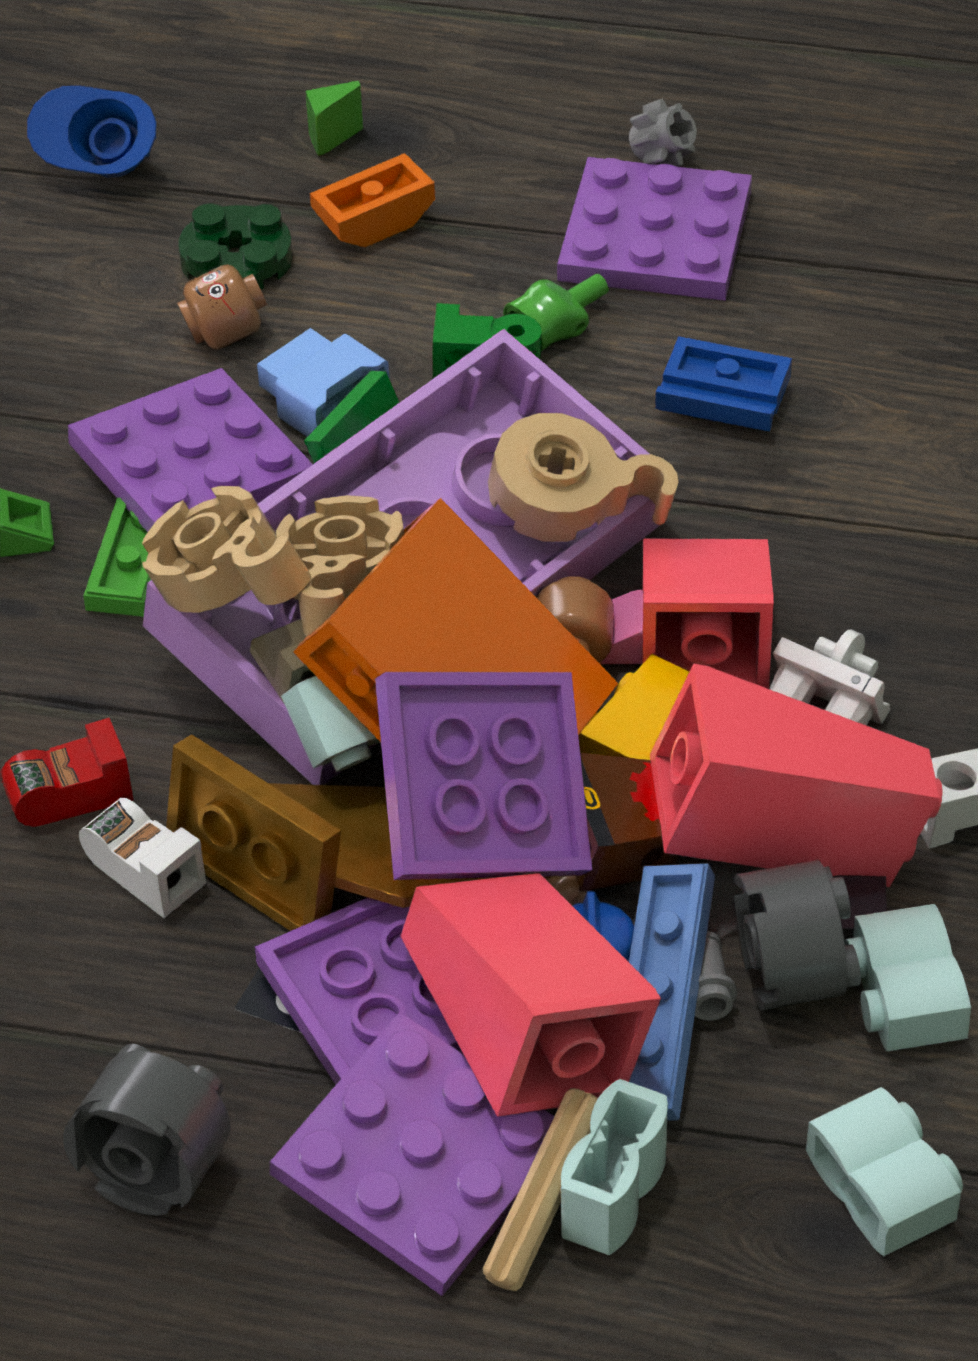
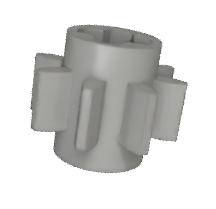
[629,98,697,167]

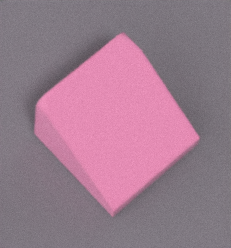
[600,590,643,664]

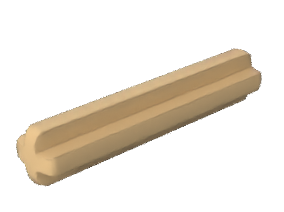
[483,1088,598,1291]

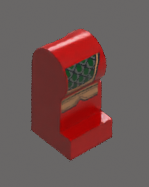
[0,718,134,827]

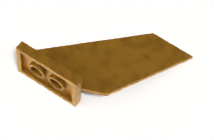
[166,734,551,931]

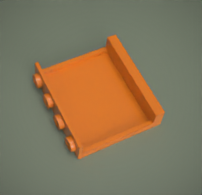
[293,498,618,742]

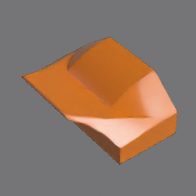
[310,153,435,248]

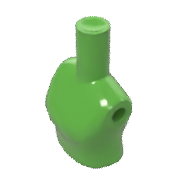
[503,274,609,351]

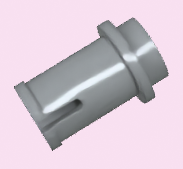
[695,931,737,1021]

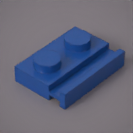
[655,336,792,432]

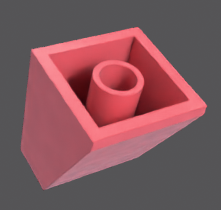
[642,538,774,689]

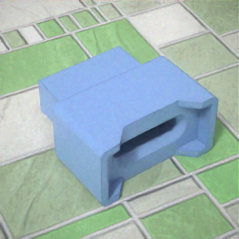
[257,328,389,437]

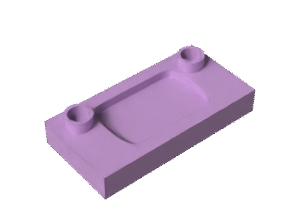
[143,329,660,785]

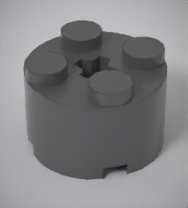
[734,860,861,1010]
[63,1044,231,1216]

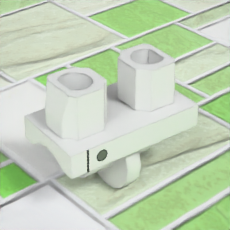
[770,629,891,725]

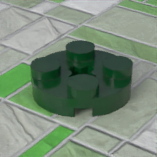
[178,203,292,290]

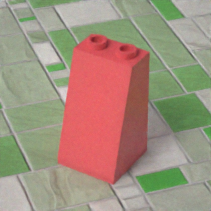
[650,664,943,887]
[400,873,661,1117]

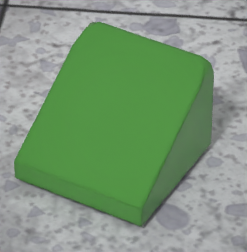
[306,81,363,156]
[0,488,54,557]

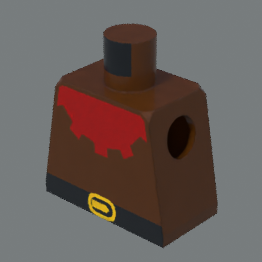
[575,752,680,891]

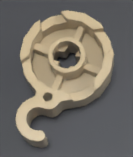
[488,413,679,542]
[142,486,311,613]
[276,495,404,636]

